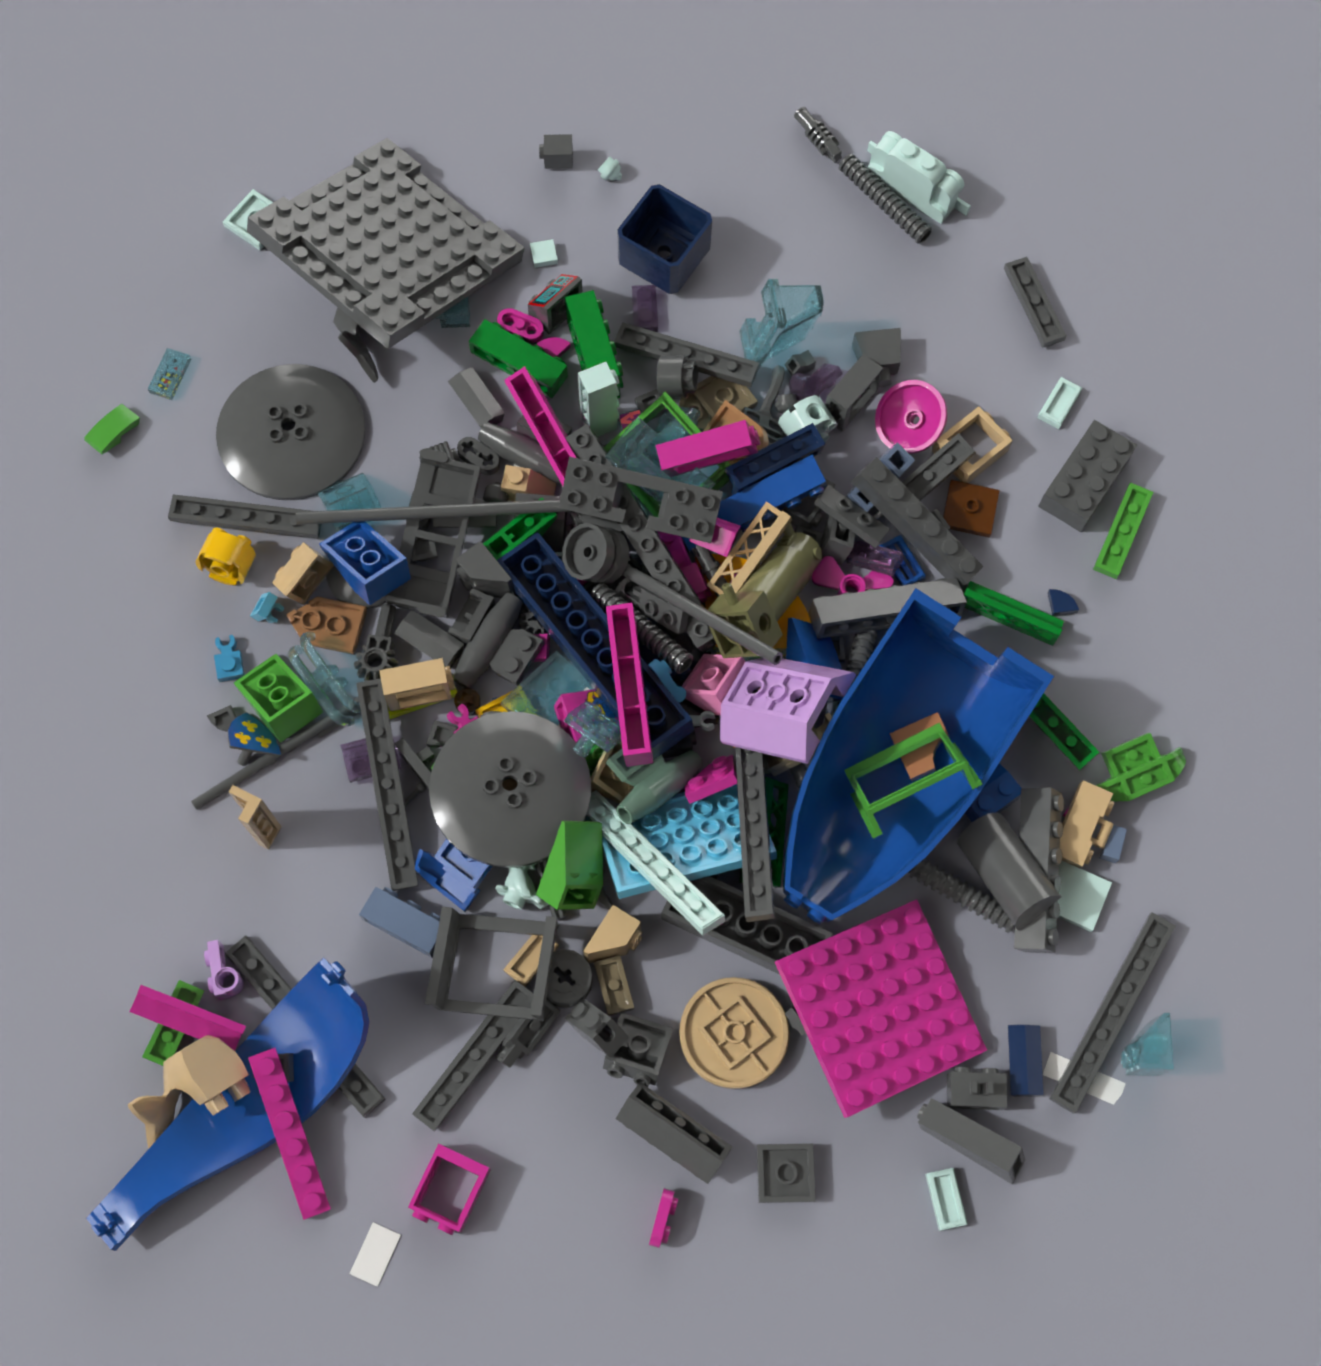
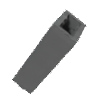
[917,1098,1025,1185]

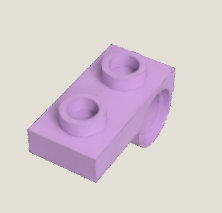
[204,940,244,1000]

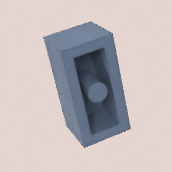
[1099,825,1127,863]

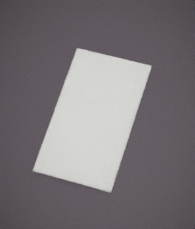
[349,1222,401,1287]

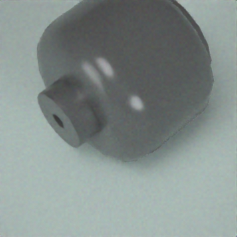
[483,482,509,503]

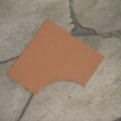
[890,712,949,781]

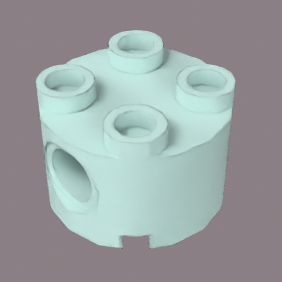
[778,395,837,442]

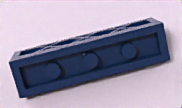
[725,423,825,495]

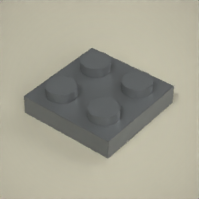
[757,1143,816,1203]

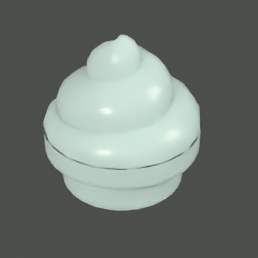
[598,156,622,181]

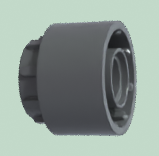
[657,355,698,398]

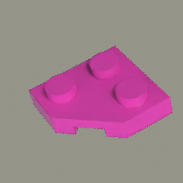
[685,754,737,804]

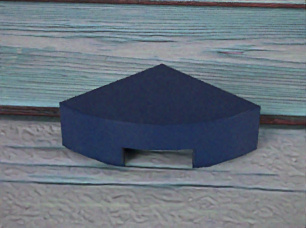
[1048,589,1079,616]

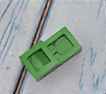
[84,404,140,454]

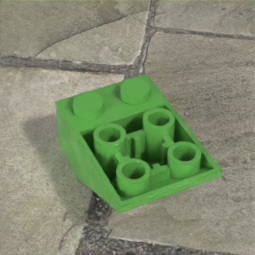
[536,821,603,910]

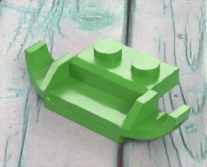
[1095,733,1186,802]

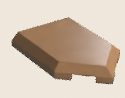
[286,596,367,655]

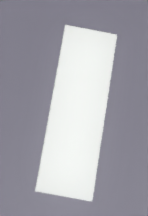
[1043,1052,1126,1105]

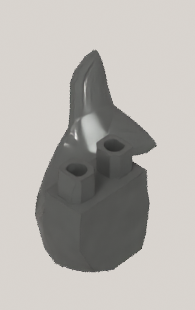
[333,308,379,383]

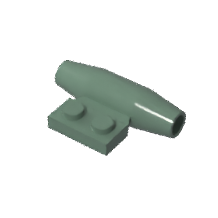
[606,749,703,824]

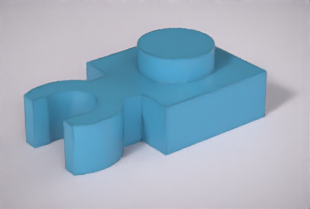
[214,635,245,682]

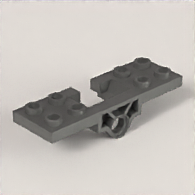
[558,457,723,543]

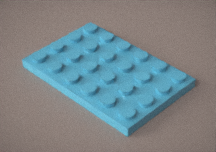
[602,784,777,899]

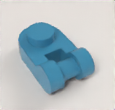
[647,659,686,702]

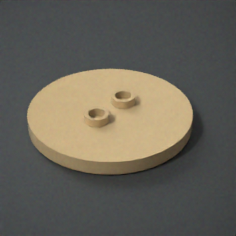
[679,977,789,1089]

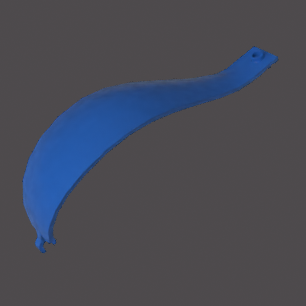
[86,957,370,1251]

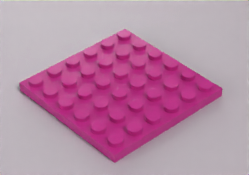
[774,899,987,1118]

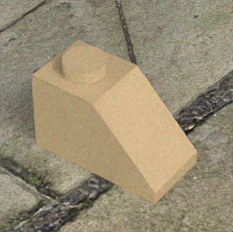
[501,465,556,501]

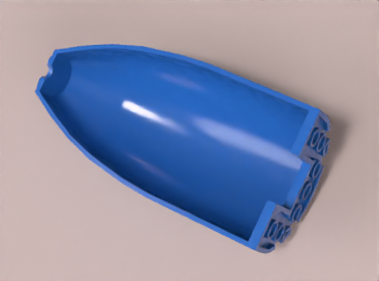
[783,588,1054,924]

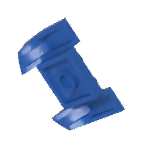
[415,839,493,912]

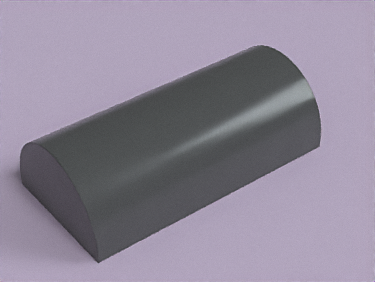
[957,813,1061,931]

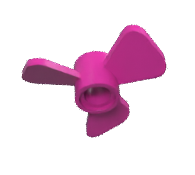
[812,556,894,595]

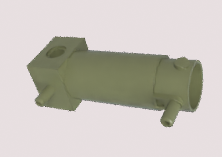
[708,523,822,658]

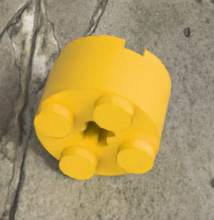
[195,527,256,585]

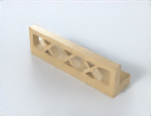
[707,501,792,595]
[229,785,282,850]

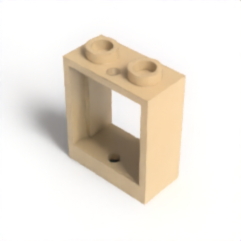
[932,406,1013,483]
[379,658,455,711]

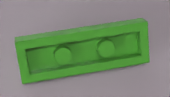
[142,980,204,1066]

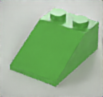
[234,654,323,743]

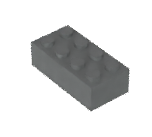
[1038,419,1137,532]

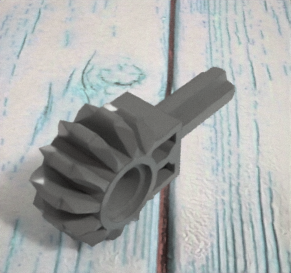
[354,603,399,681]

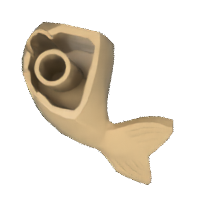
[128,1035,251,1148]

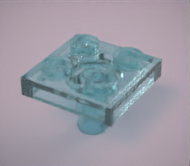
[564,701,622,757]

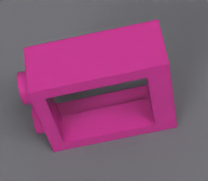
[408,1143,491,1236]

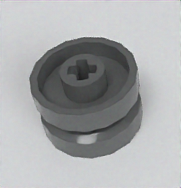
[562,523,629,584]

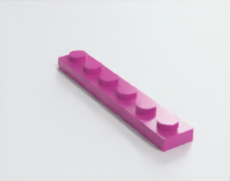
[248,1047,331,1220]

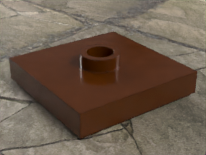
[943,480,1000,538]

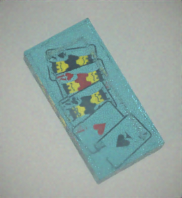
[148,348,191,400]

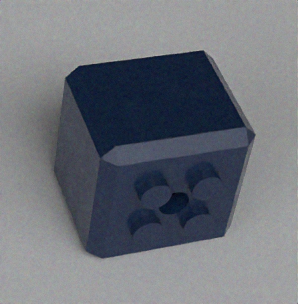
[617,184,712,294]

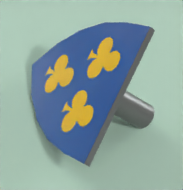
[227,712,281,766]

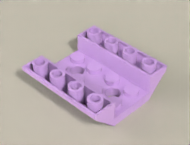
[720,658,856,764]

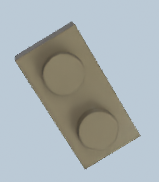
[594,955,634,1016]

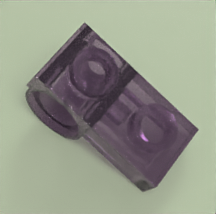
[789,363,843,401]

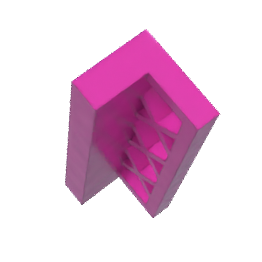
[129,985,246,1051]

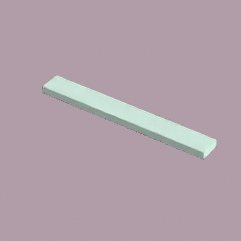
[585,790,725,936]

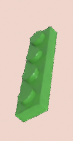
[1093,482,1153,579]

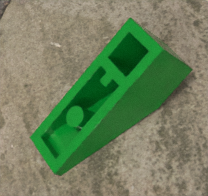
[483,497,558,560]

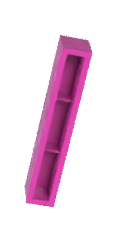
[504,367,578,486]
[606,603,653,767]

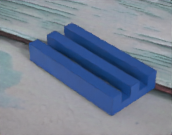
[878,535,926,586]

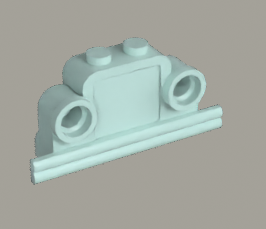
[867,131,971,224]

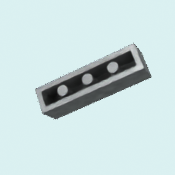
[615,1082,732,1184]

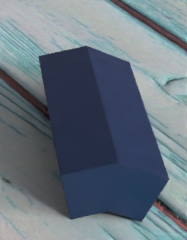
[1008,1025,1044,1097]

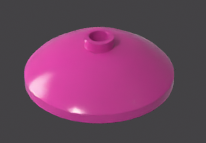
[875,380,947,454]

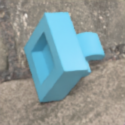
[250,592,284,623]

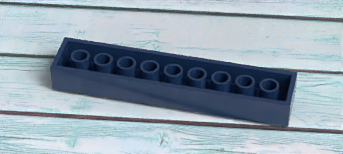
[497,532,694,760]

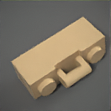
[1060,780,1114,868]

